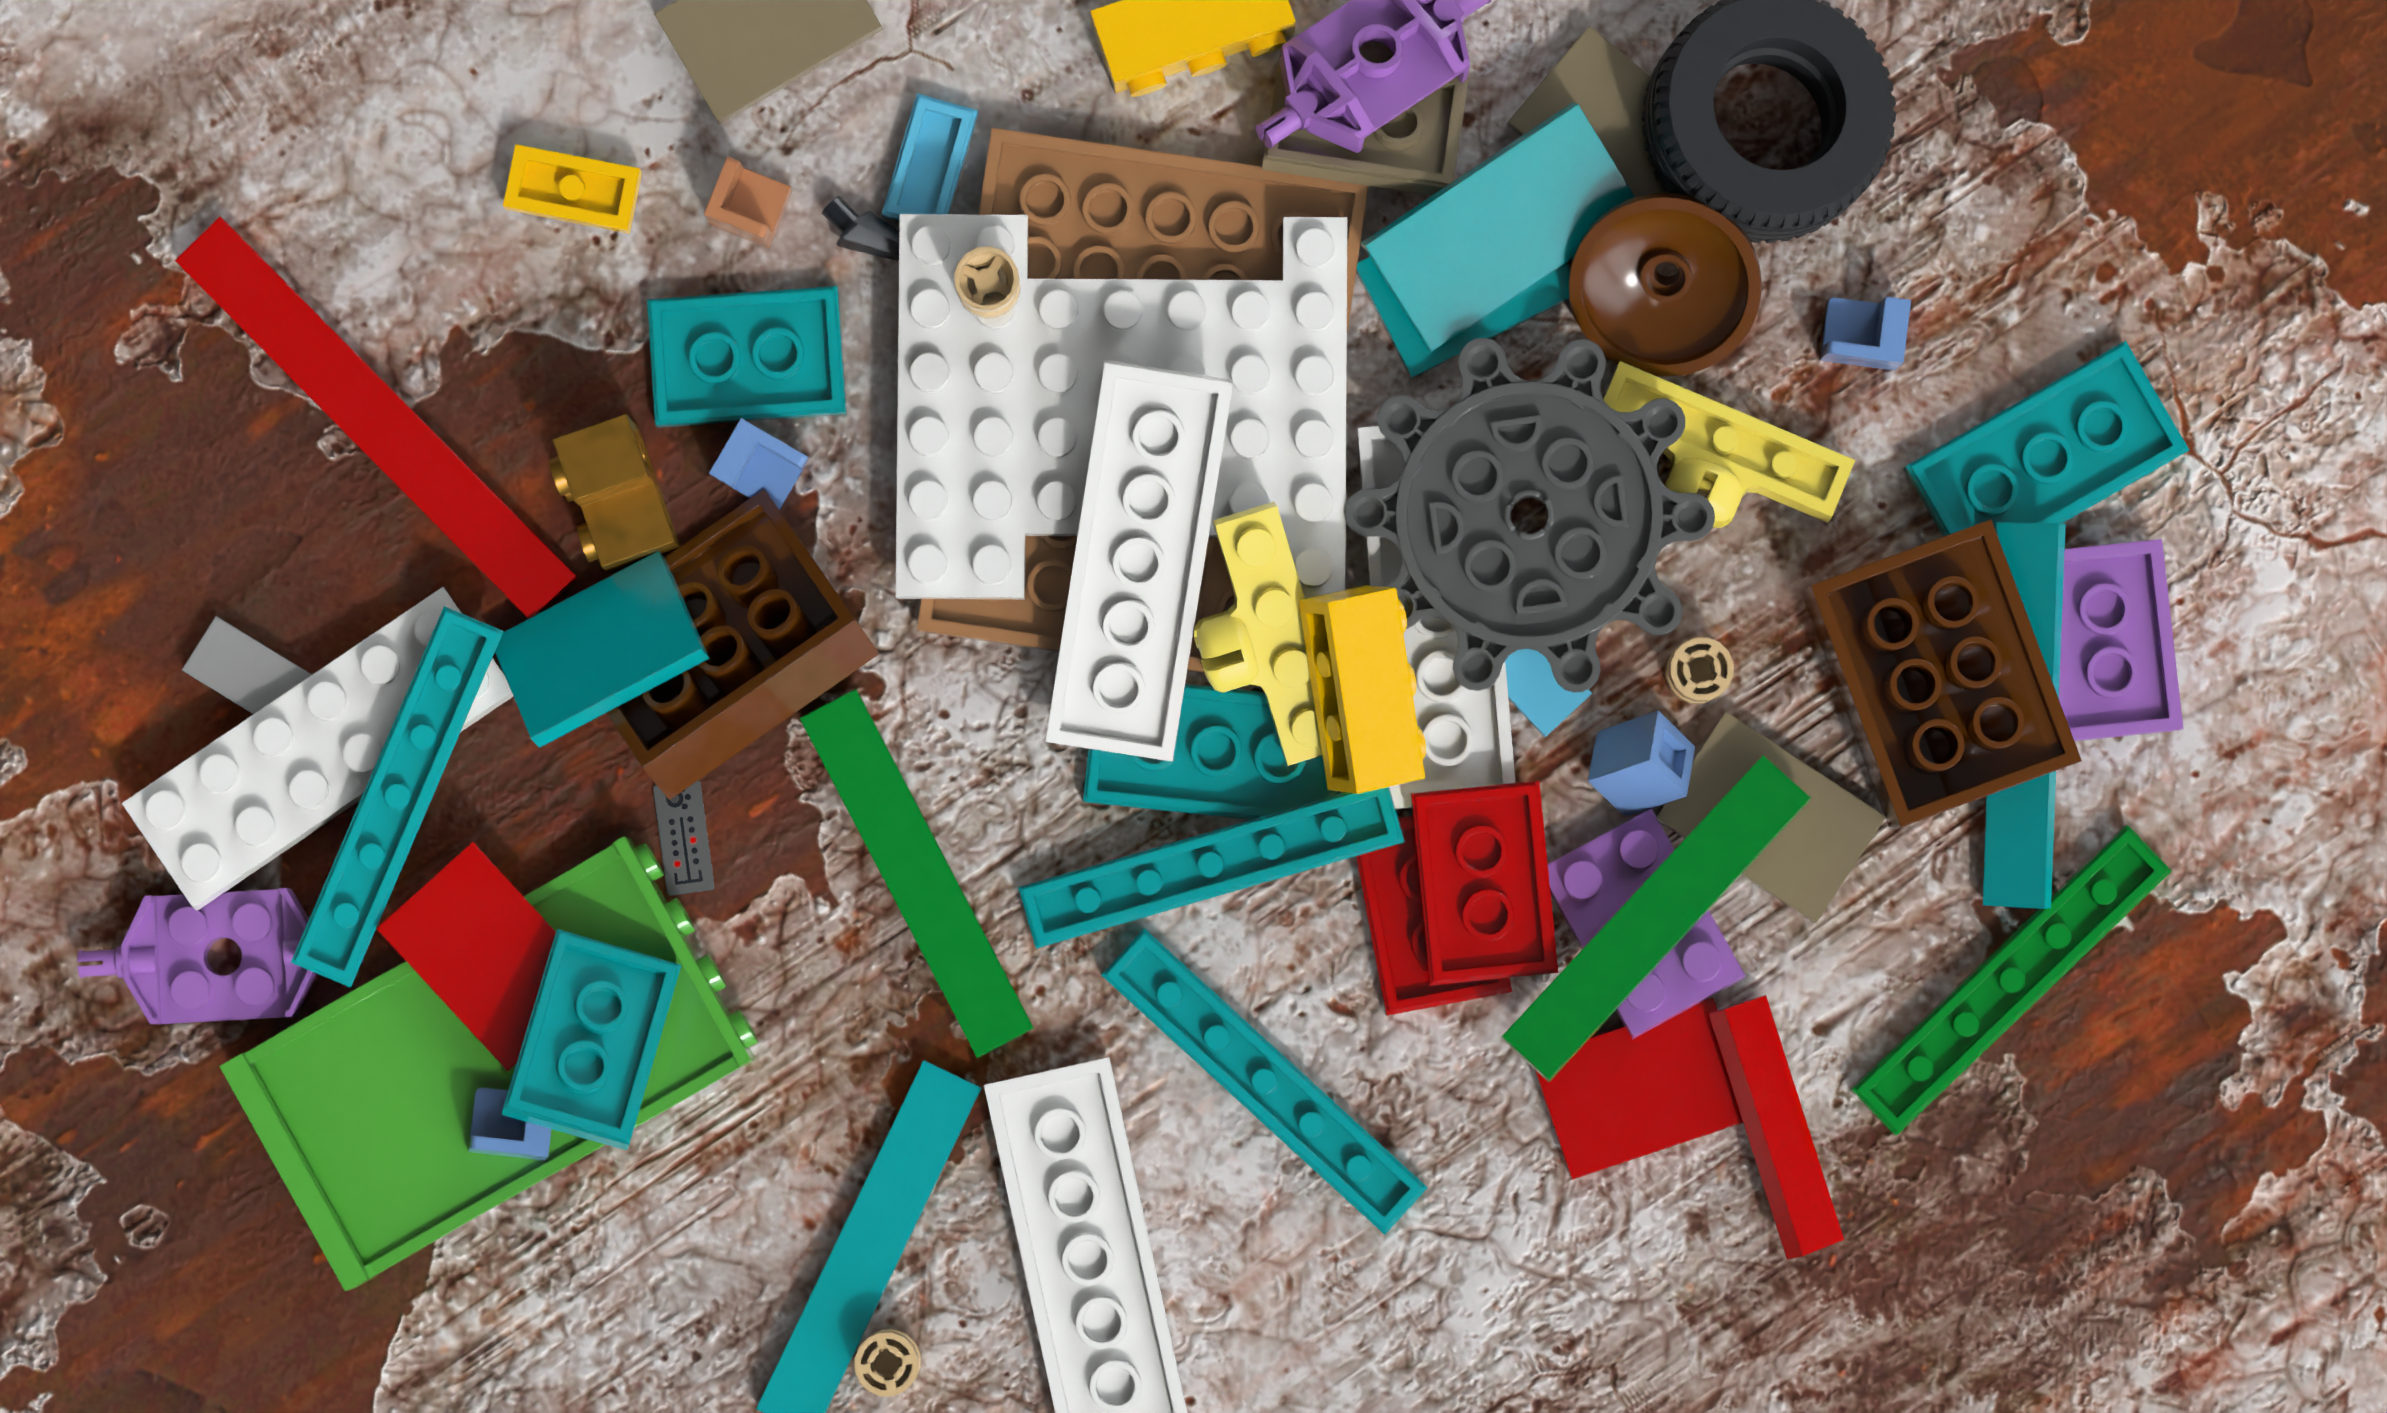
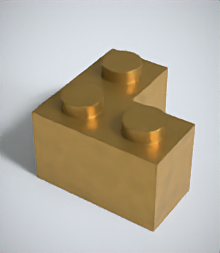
[548,414,680,572]

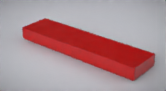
[1709,995,1844,1260]

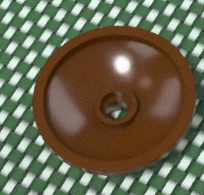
[1569,193,1762,377]

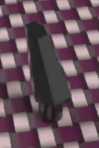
[822,196,900,261]

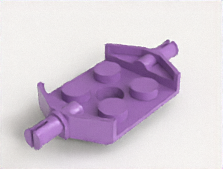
[1255,0,1492,153]
[77,888,364,1024]

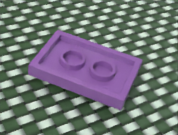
[2059,539,2184,741]
[1548,809,1745,1039]

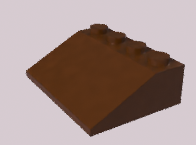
[607,489,879,800]
[1801,520,2082,830]

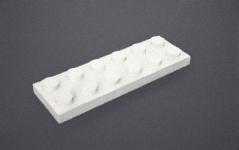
[1045,360,1233,761]
[1357,426,1516,809]
[122,587,513,911]
[984,1057,1188,1413]

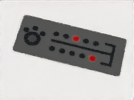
[653,780,715,896]

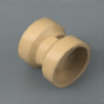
[954,246,1021,319]
[1665,638,1734,704]
[855,1329,921,1396]

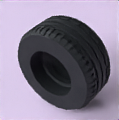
[1641,0,1896,243]

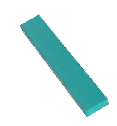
[1983,522,2066,909]
[291,606,504,987]
[1018,787,1405,949]
[1101,928,1428,1235]
[756,1060,982,1413]

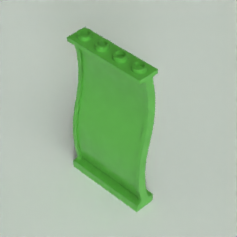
[219,836,758,1291]

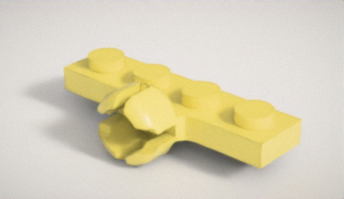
[1603,361,1855,528]
[1194,501,1322,766]

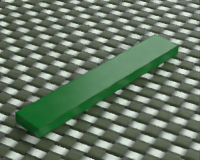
[800,689,1034,1058]
[1501,755,1811,1082]
[1849,825,2172,1136]

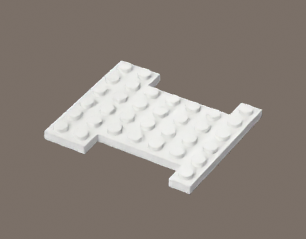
[896,214,1347,600]

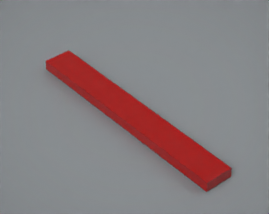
[175,216,578,619]

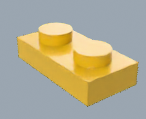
[503,144,642,234]

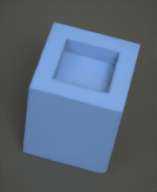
[1820,297,1911,371]
[709,418,809,510]
[1588,710,1695,816]
[468,1088,551,1160]

